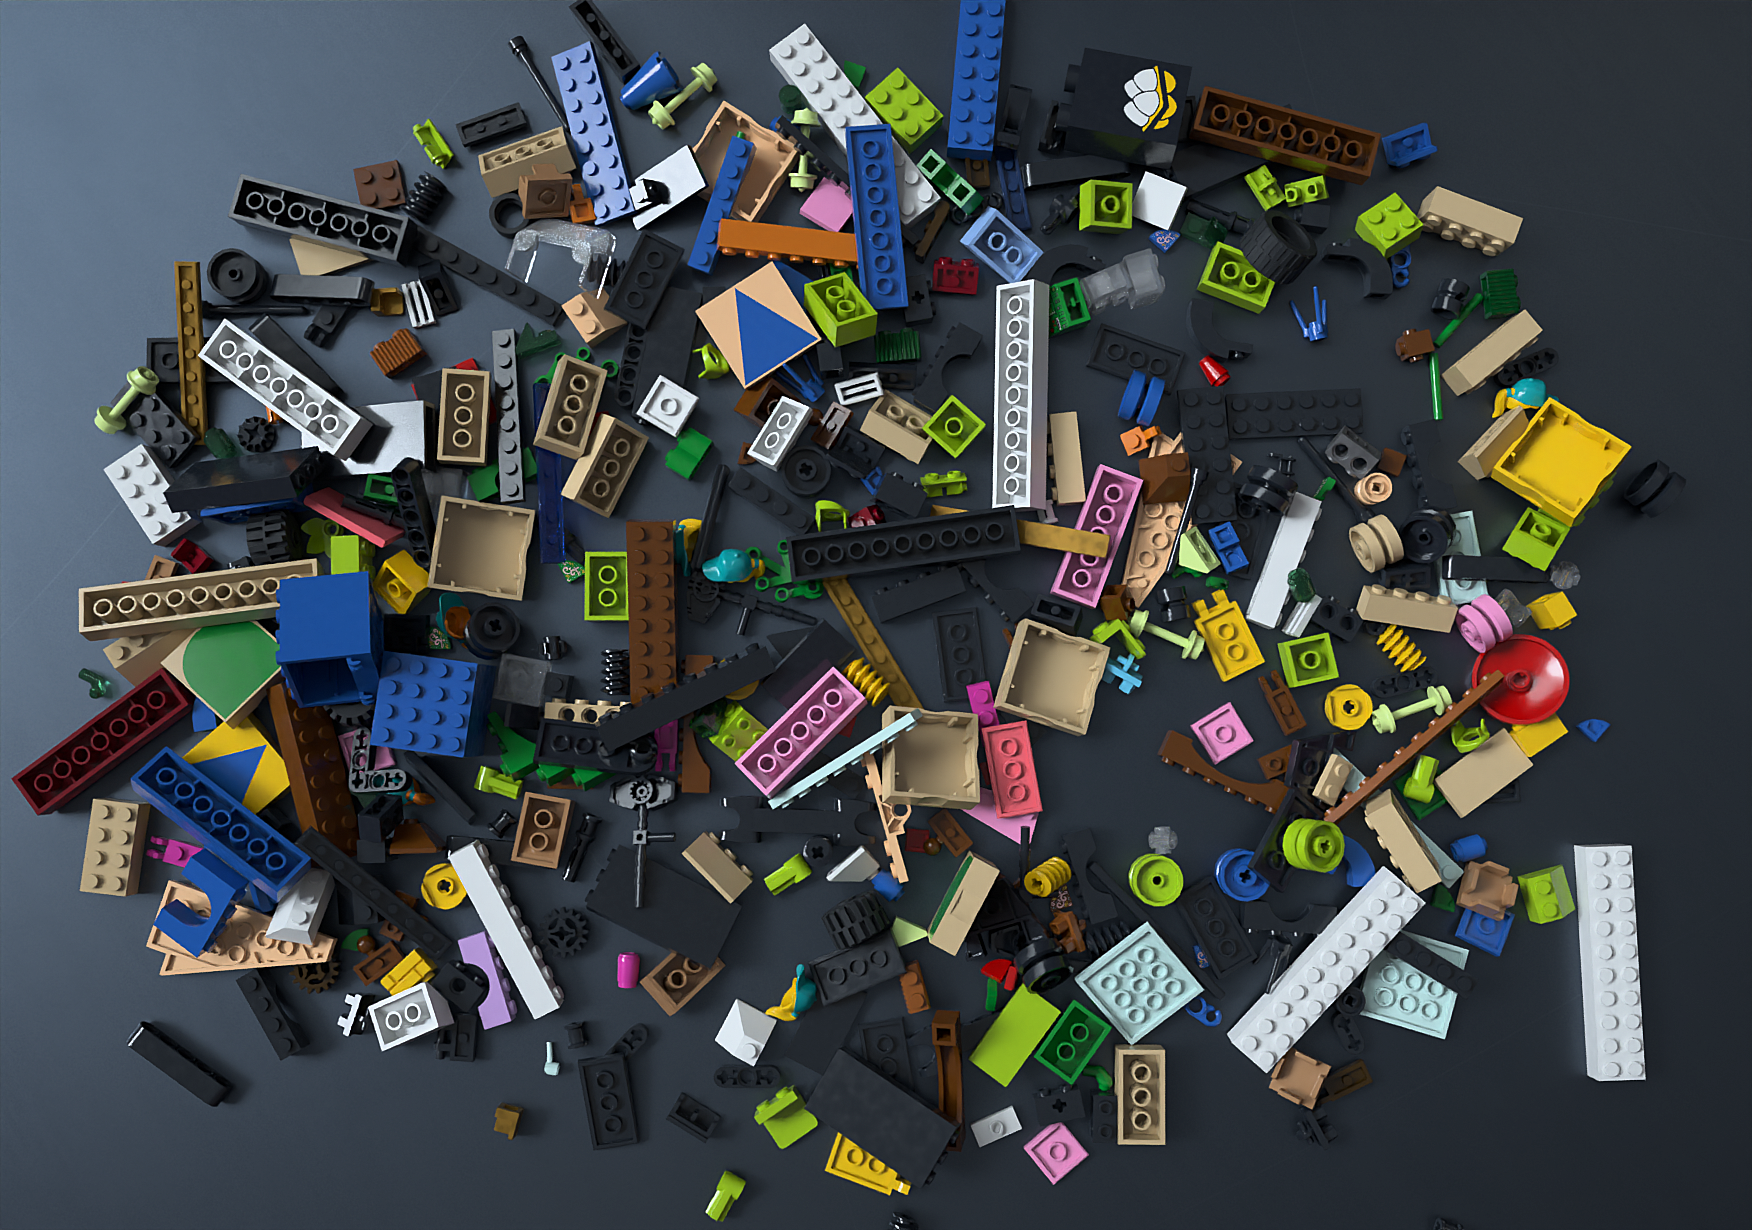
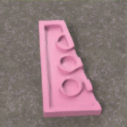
[961,787,1039,844]

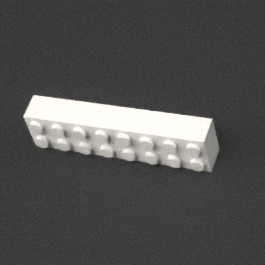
[198,319,373,461]

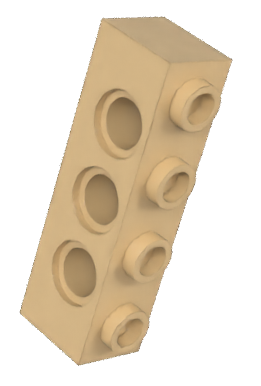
[544,698,631,724]

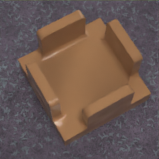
[518,164,573,219]
[1456,861,1519,921]
[1269,1047,1332,1109]

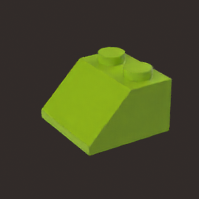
[922,395,986,459]
[1517,865,1575,924]

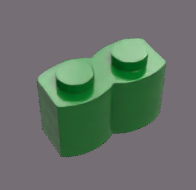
[665,427,714,481]

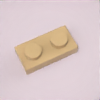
[1312,754,1353,806]

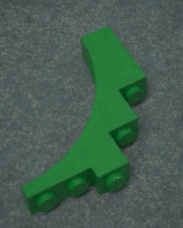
[486,711,616,792]

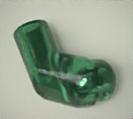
[78,668,106,699]

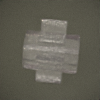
[1549,561,1581,589]
[1149,827,1177,854]

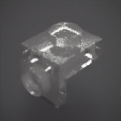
[1494,589,1532,628]

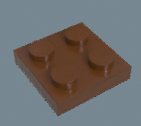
[353,160,407,210]

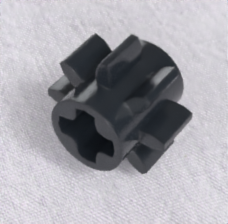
[538,636,567,660]

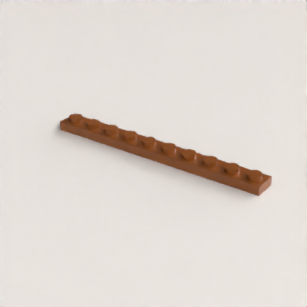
[1324,670,1504,825]

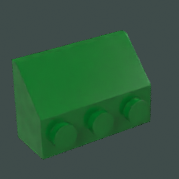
[1034,999,1112,1085]

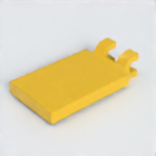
[1191,589,1265,682]
[825,1132,911,1195]

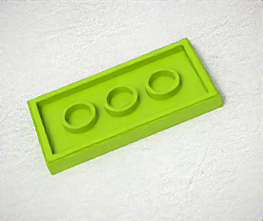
[968,983,1061,1087]

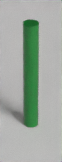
[1433,293,1484,348]
[1429,353,1443,421]

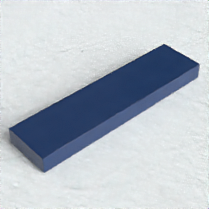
[993,145,1032,232]

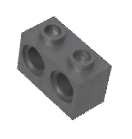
[1325,426,1381,480]

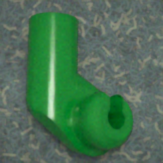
[1171,564,1204,579]
[1082,1064,1113,1091]

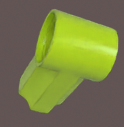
[1403,755,1439,804]
[474,765,524,799]
[764,853,812,896]
[706,1170,746,1222]

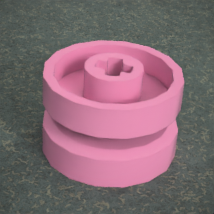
[1455,594,1513,653]

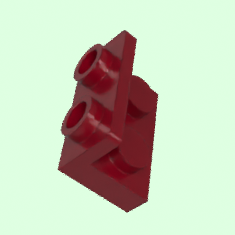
[932,257,979,294]

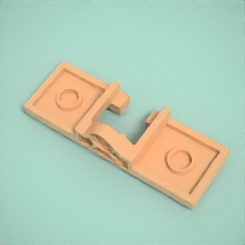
[861,751,911,883]

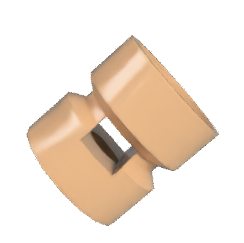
[1354,473,1392,506]

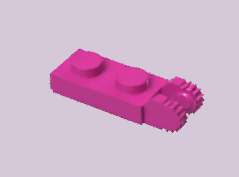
[966,681,999,747]
[654,718,679,771]
[146,836,215,868]

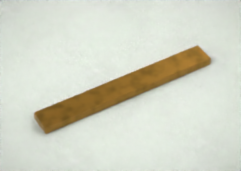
[174,261,209,445]
[930,505,1111,559]
[822,578,924,709]

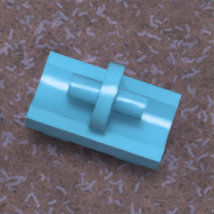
[1101,653,1143,694]

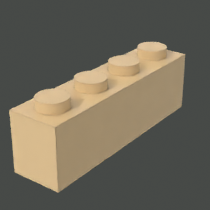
[1047,412,1086,506]
[1356,585,1458,633]

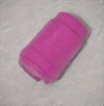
[617,952,640,988]

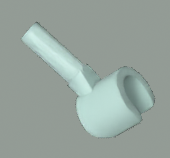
[544,1042,560,1075]

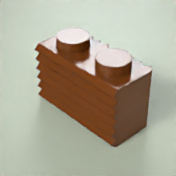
[370,328,427,379]
[899,960,931,1014]

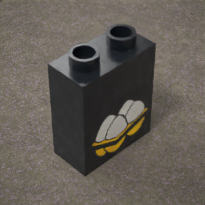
[1055,48,1192,170]

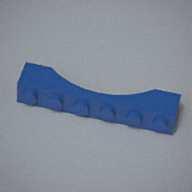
[688,135,757,276]

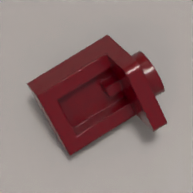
[847,504,886,528]
[171,538,213,574]

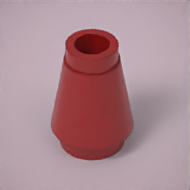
[1199,355,1231,387]

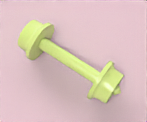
[648,63,718,130]
[788,108,821,193]
[94,366,159,434]
[1127,609,1205,660]
[1371,686,1452,733]

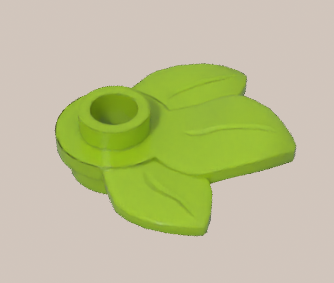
[301,518,344,558]

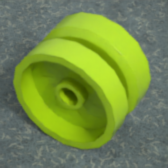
[1283,818,1345,873]
[1128,853,1183,906]

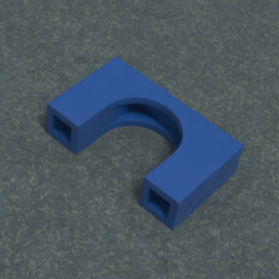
[153,848,249,958]

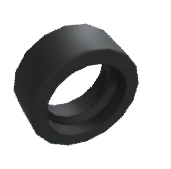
[489,193,534,239]

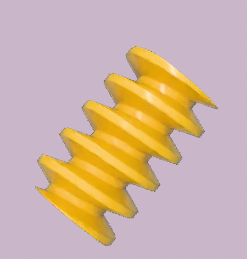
[1376,624,1427,673]
[841,657,890,707]
[1024,856,1071,897]

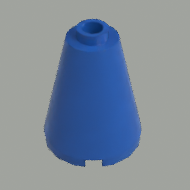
[620,51,683,110]

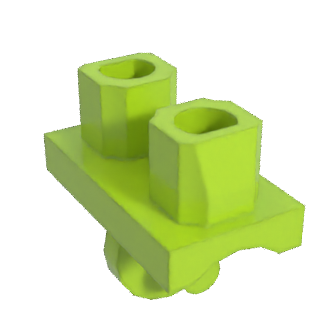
[1245,165,1286,211]
[1284,175,1329,207]

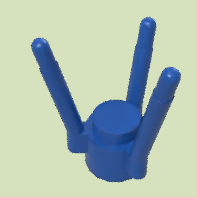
[1290,286,1328,342]
[775,354,825,402]

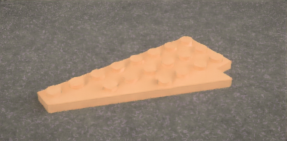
[1121,431,1242,608]
[146,880,337,976]

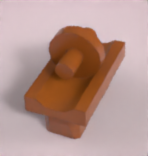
[1049,910,1087,954]

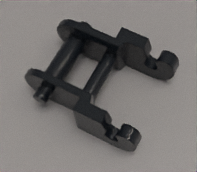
[1267,453,1296,478]

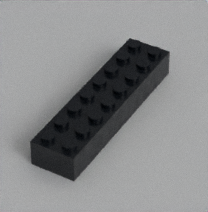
[228,174,418,268]

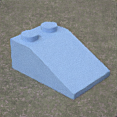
[960,206,1044,283]

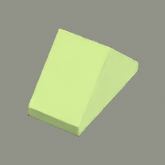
[1178,526,1221,573]
[891,916,928,947]

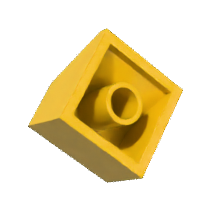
[373,549,431,614]

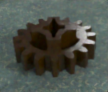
[289,952,342,994]

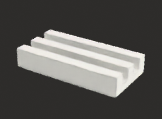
[401,280,436,329]
[835,372,885,406]
[1281,592,1322,637]

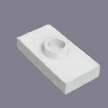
[970,1106,1022,1147]

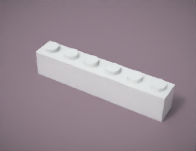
[1244,492,1322,629]

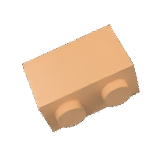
[562,287,628,348]

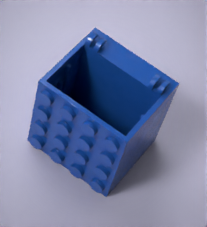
[275,571,385,708]
[370,651,497,758]

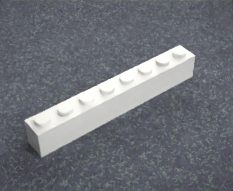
[448,840,564,1019]

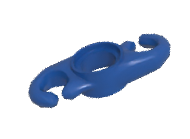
[1388,244,1411,288]
[1182,995,1222,1027]

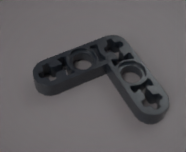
[348,727,413,794]

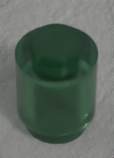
[779,85,802,114]
[203,427,237,459]
[1287,568,1316,603]

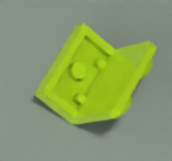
[1089,619,1146,660]
[705,700,769,762]
[754,1085,818,1149]

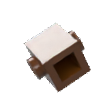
[1395,329,1435,363]
[1099,584,1135,621]

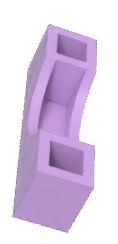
[458,930,517,1029]

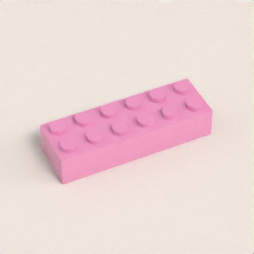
[1050,464,1143,609]
[735,667,868,800]

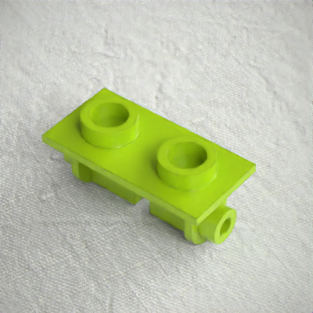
[413,118,454,169]
[920,470,967,497]

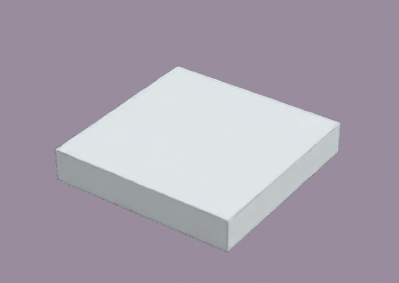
[1132,171,1188,231]
[636,375,700,438]

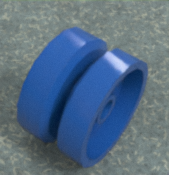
[1118,370,1165,427]
[1214,848,1269,902]

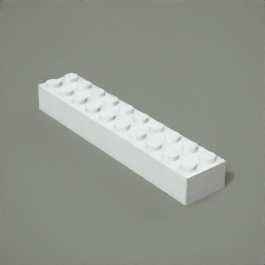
[769,24,941,229]
[993,279,1049,512]
[1574,844,1645,1081]
[1227,866,1425,1073]

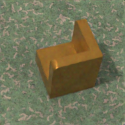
[371,287,404,317]
[494,1102,524,1140]

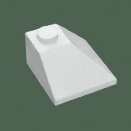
[826,845,880,882]
[715,999,777,1066]

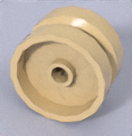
[1349,514,1404,573]

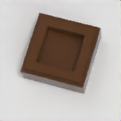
[1376,447,1407,477]

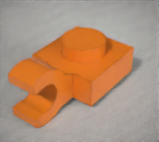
[569,184,596,226]
[1120,426,1162,456]

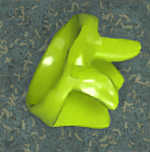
[692,343,730,380]
[815,500,850,532]
[1451,719,1490,753]

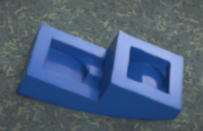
[1208,521,1249,575]

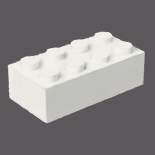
[103,444,202,547]

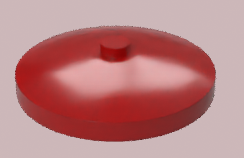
[1472,634,1569,726]

